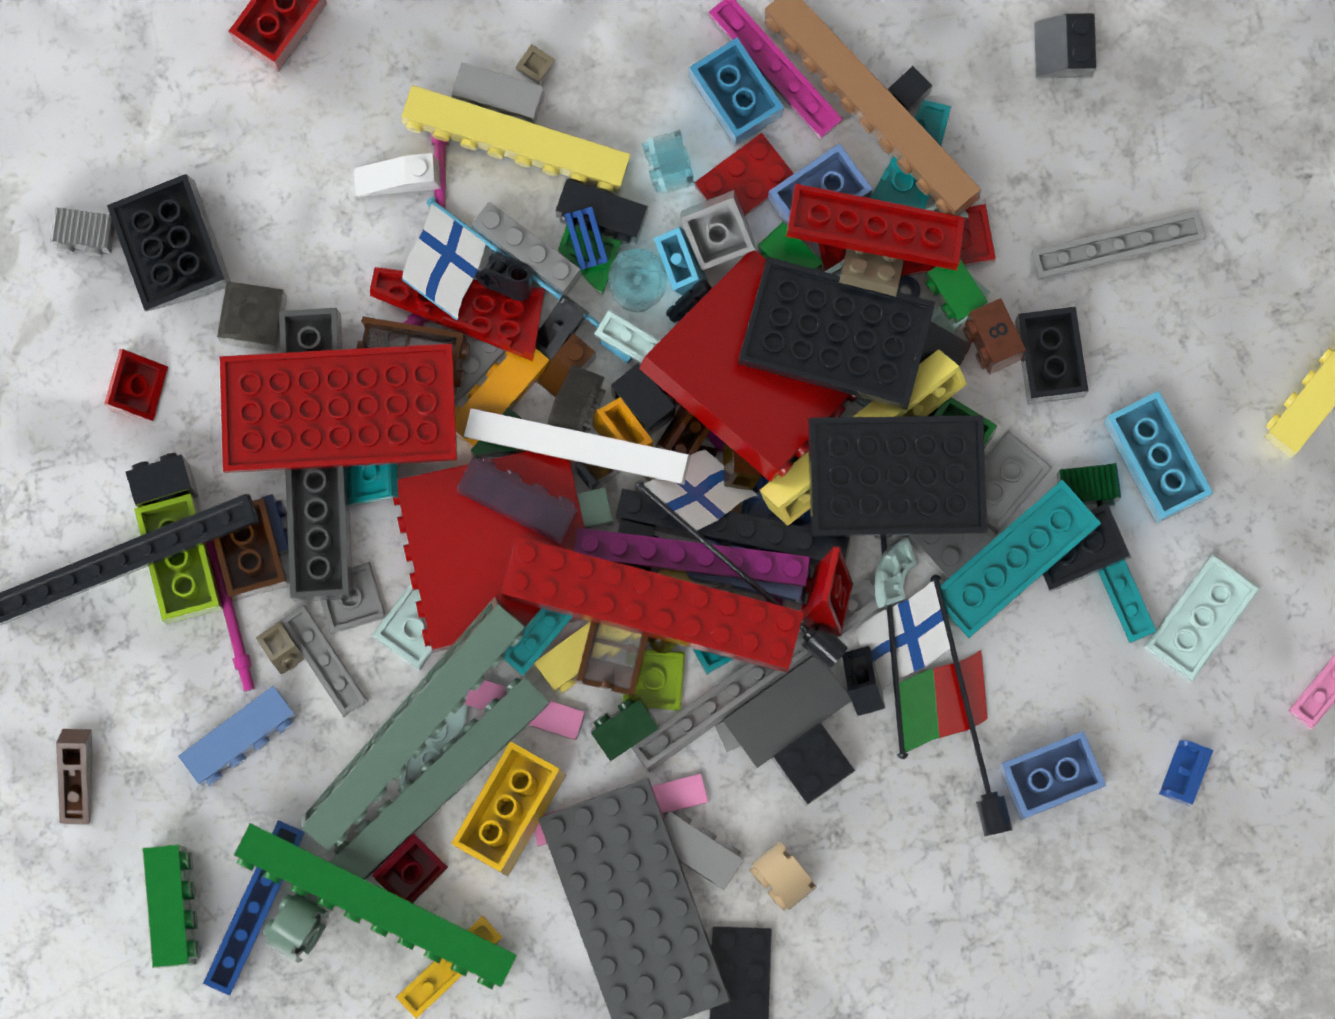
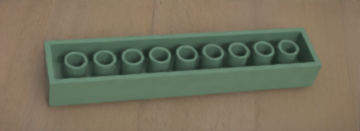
[301,597,525,851]

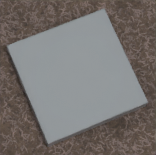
[321,562,386,635]

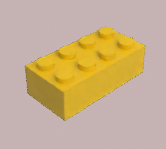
[451,741,566,877]

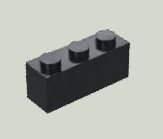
[555,179,648,245]

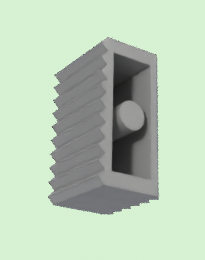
[50,208,115,257]

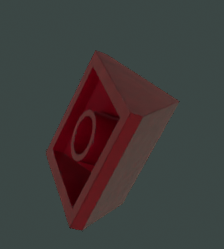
[372,833,448,903]

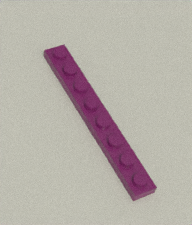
[574,528,810,587]

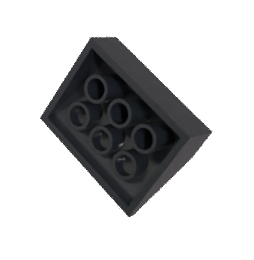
[107,174,232,312]

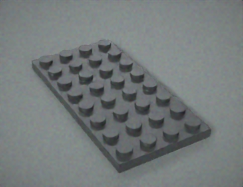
[539,777,731,1019]

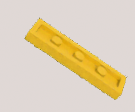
[396,915,503,1019]

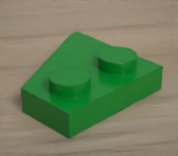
[558,225,621,295]

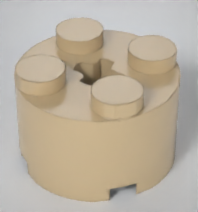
[749,841,817,911]

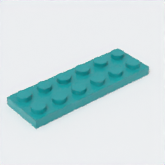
[940,479,1101,638]

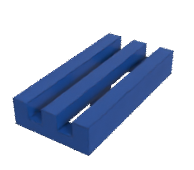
[565,206,609,270]

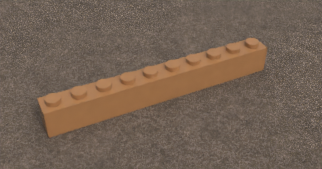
[765,0,981,216]

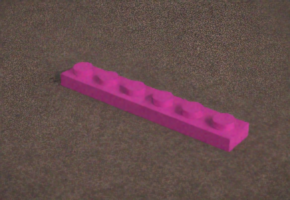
[709,0,842,140]

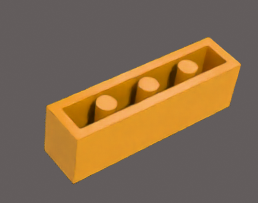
[455,349,550,448]

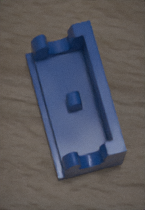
[1159,740,1214,806]

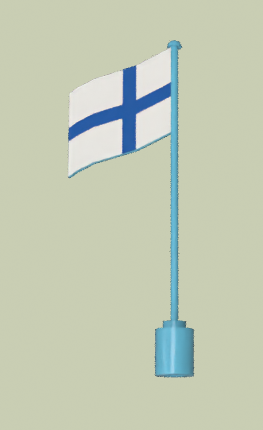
[402,197,633,364]

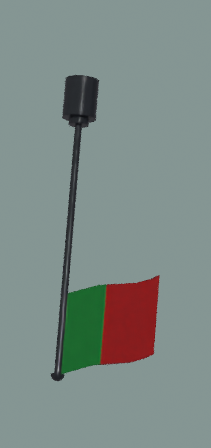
[874,535,988,760]

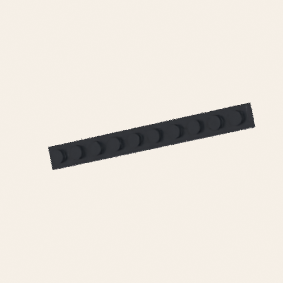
[0,494,259,625]

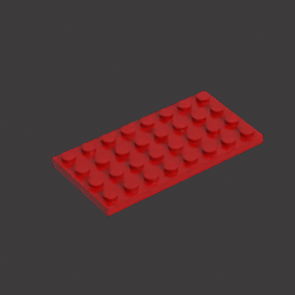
[219,344,458,473]

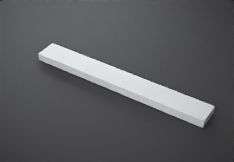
[464,408,691,485]

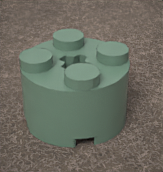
[262,894,330,963]

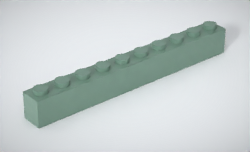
[330,677,550,907]

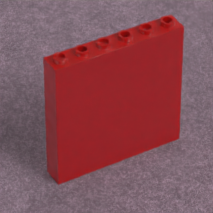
[639,250,858,482]
[393,451,585,653]

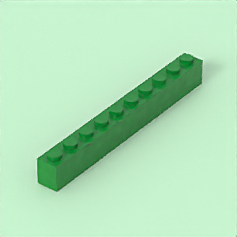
[234,823,517,990]

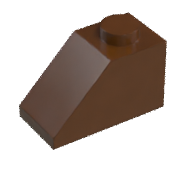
[537,333,596,401]

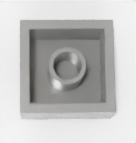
[680,190,755,271]

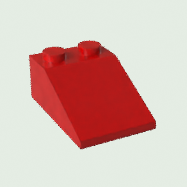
[801,547,853,636]

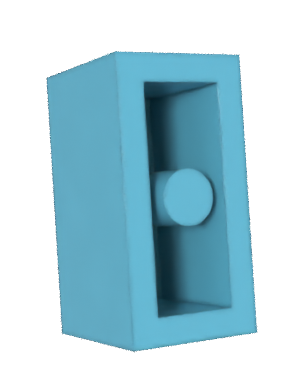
[654,227,708,296]

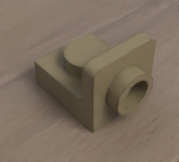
[256,621,305,674]

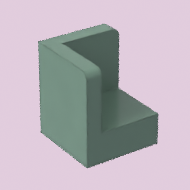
[577,488,613,528]

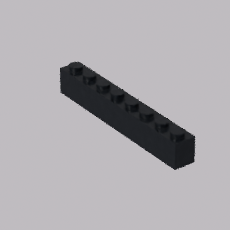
[616,488,851,565]

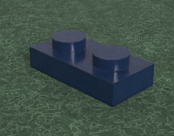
[261,494,289,556]

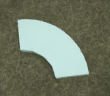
[875,537,917,608]

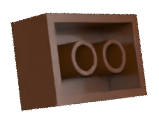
[214,498,289,601]

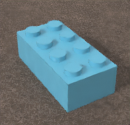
[1103,391,1213,524]

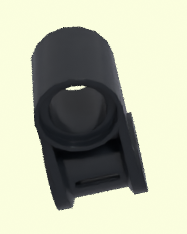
[476,252,532,301]

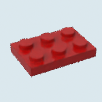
[694,133,794,217]

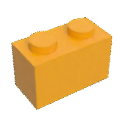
[593,397,653,447]

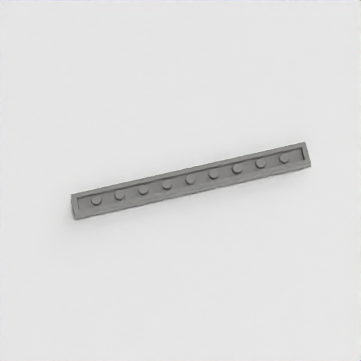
[631,578,878,773]

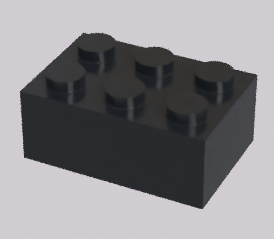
[1015,306,1089,405]

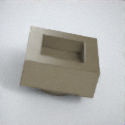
[516,44,555,85]

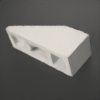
[354,153,441,197]

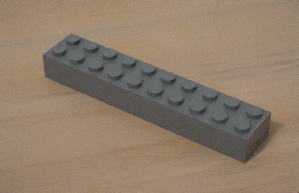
[279,307,353,602]

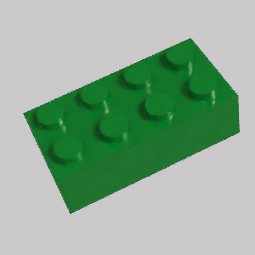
[143,844,200,969]

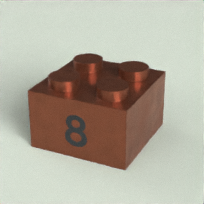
[963,298,1026,375]

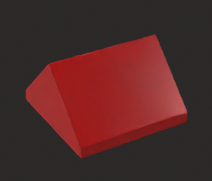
[104,349,168,421]

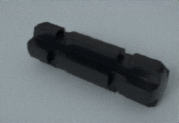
[666,279,712,323]

